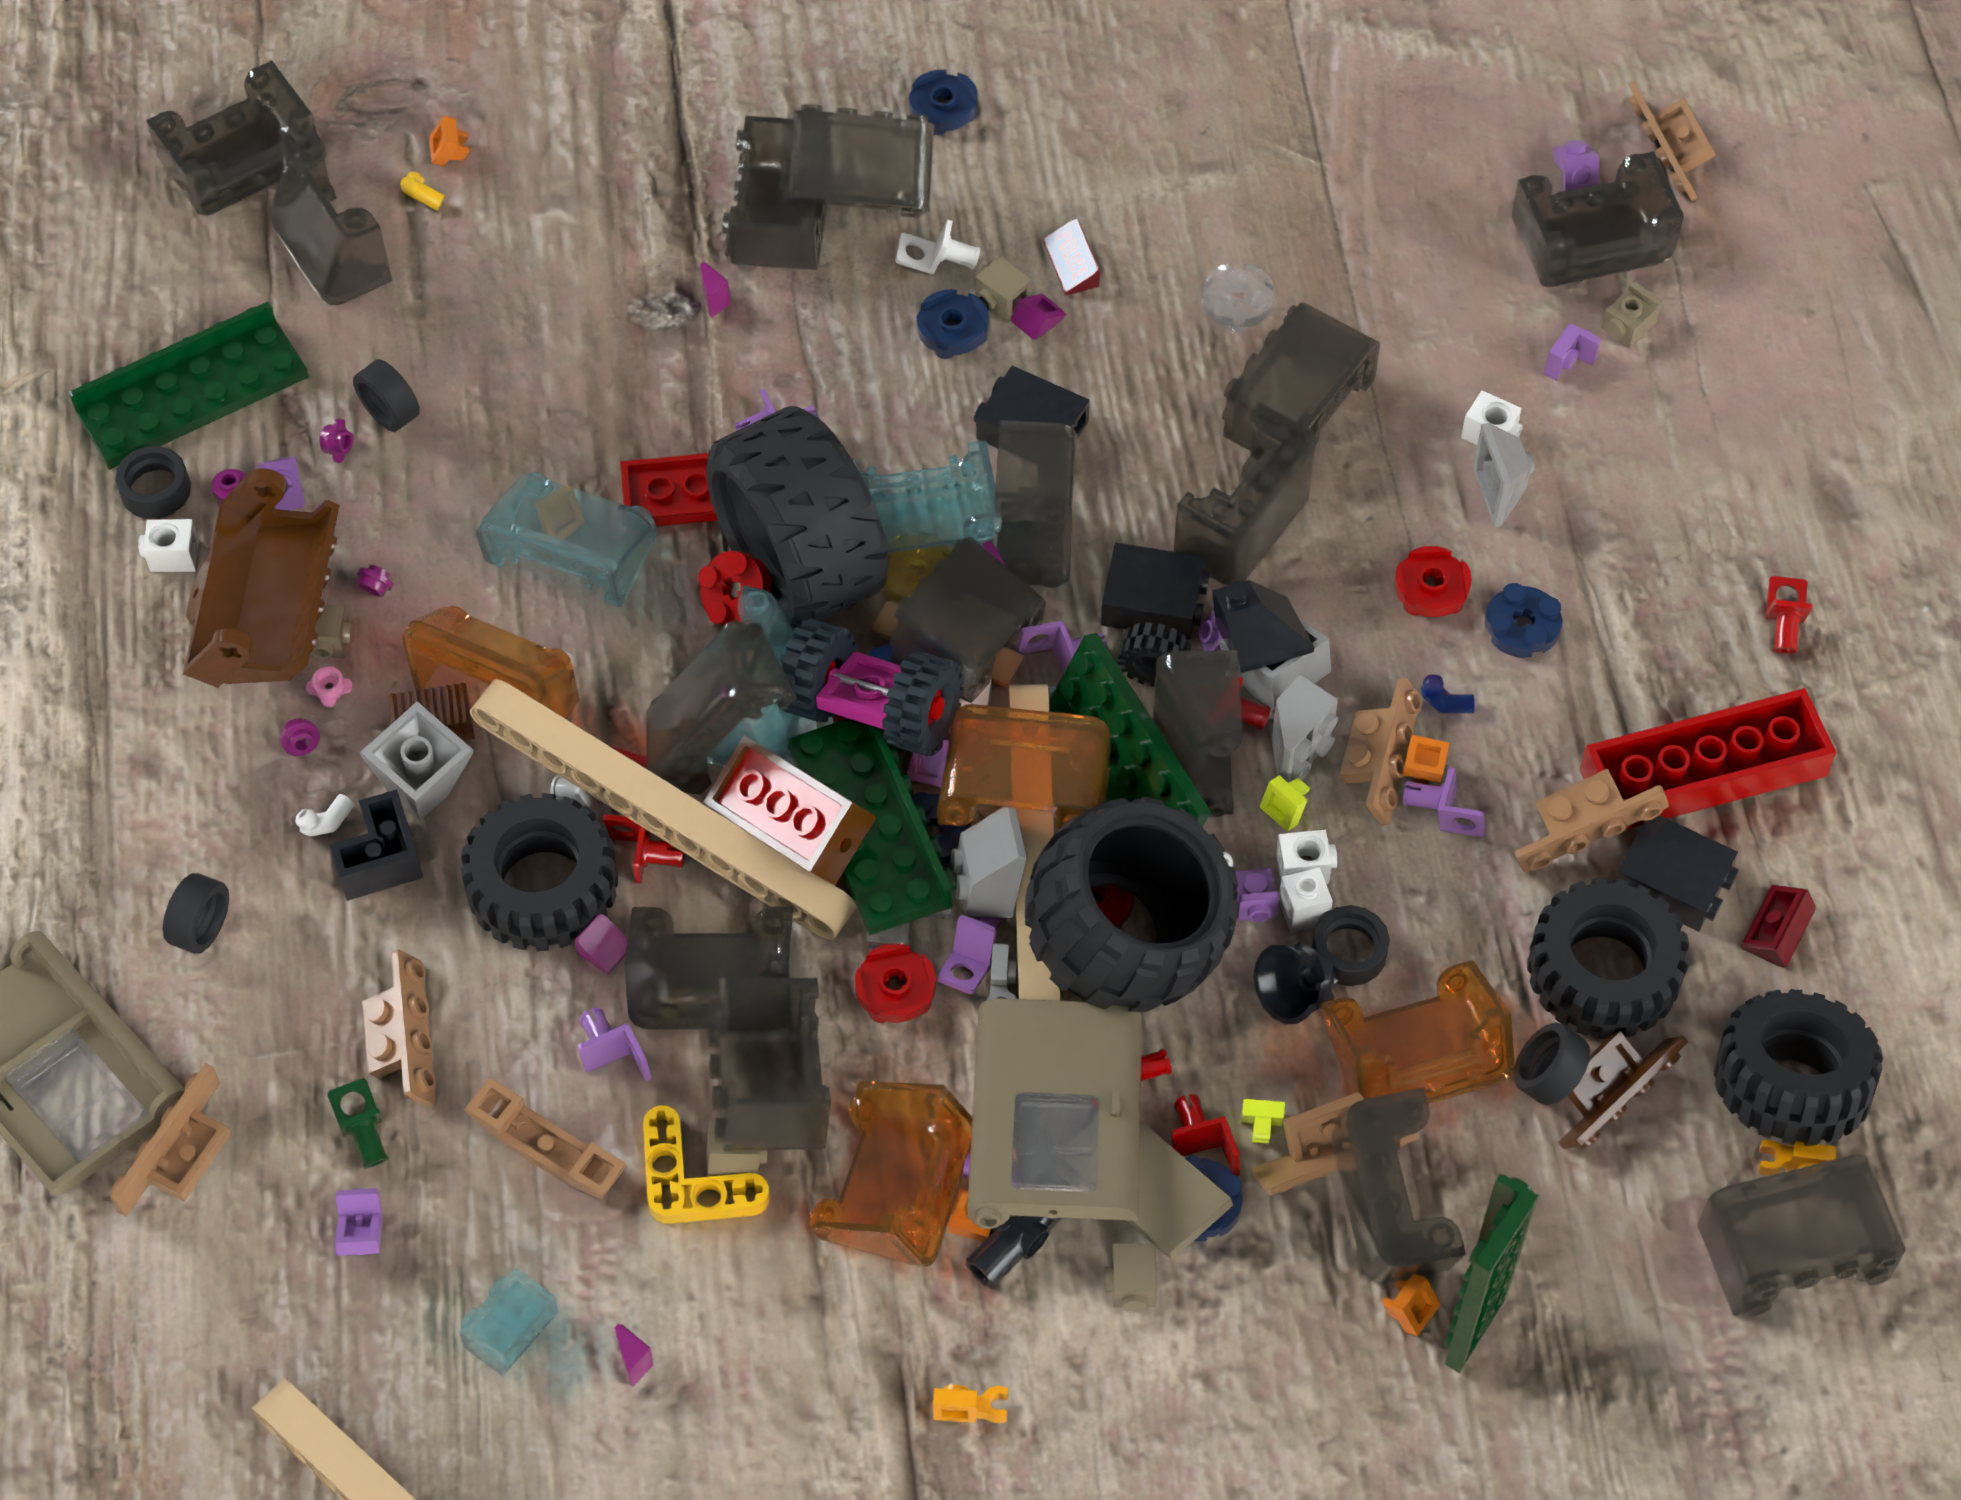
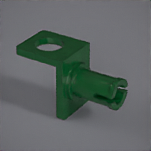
[327,1078,389,1169]

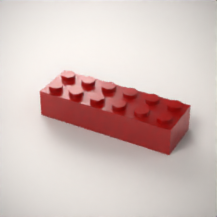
[1579,688,1836,830]

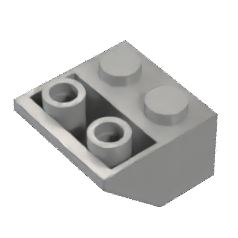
[1271,674,1338,783]

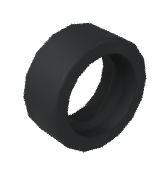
[353,359,420,432]
[115,446,191,519]
[162,873,229,954]
[1311,905,1390,986]
[1513,1022,1590,1105]

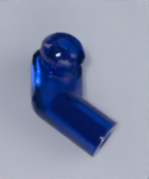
[1421,674,1475,714]

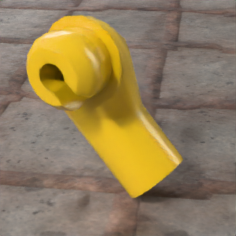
[401,171,445,211]

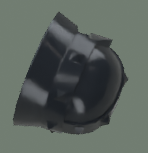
[1253,942,1338,1024]

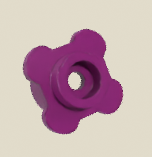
[319,419,354,463]

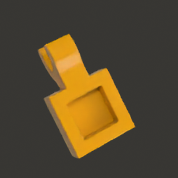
[1758,1140,1836,1180]
[933,1384,1009,1423]

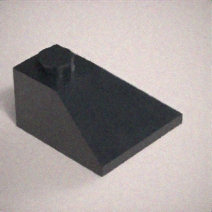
[1212,580,1314,673]

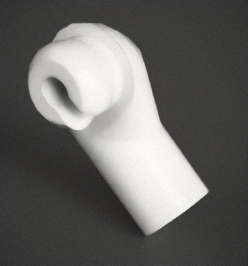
[295,794,354,837]

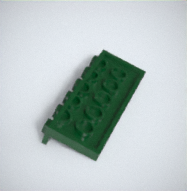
[68,302,309,470]
[1048,633,1211,827]
[787,718,957,936]
[1444,1174,1539,1373]

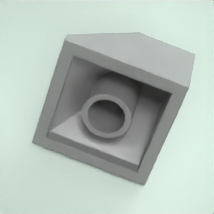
[1473,423,1534,527]
[360,701,473,821]

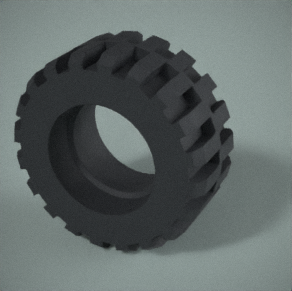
[461,793,618,951]
[1527,878,1690,1039]
[1714,989,1883,1146]

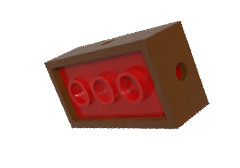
[702,735,877,885]

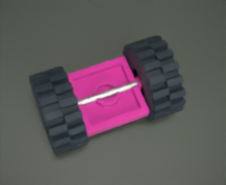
[775,618,964,757]

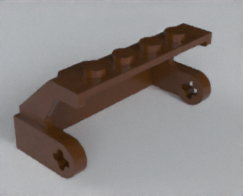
[183,468,340,688]

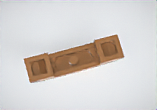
[465,1077,626,1199]

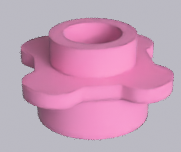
[306,666,353,707]

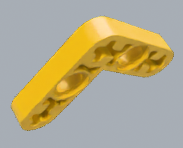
[643,1105,770,1224]

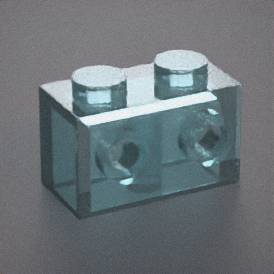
[459,1267,559,1377]

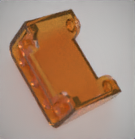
[937,704,1110,829]
[1320,960,1515,1119]
[808,1081,972,1266]

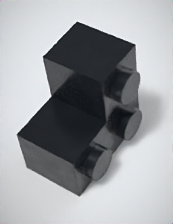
[330,789,424,901]

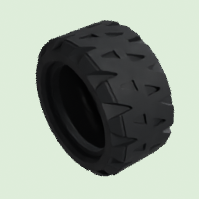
[706,406,889,628]

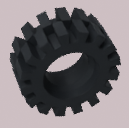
[1117,622,1191,687]

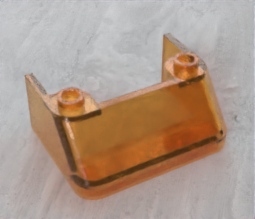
[401,606,579,720]

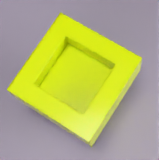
[1260,775,1310,832]
[1241,1099,1285,1144]

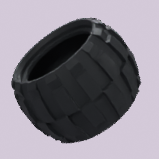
[1025,797,1239,1012]

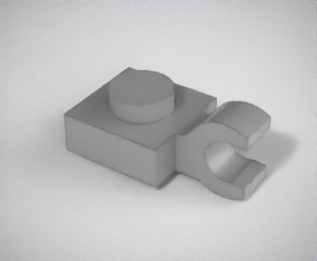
[986,943,1017,1001]

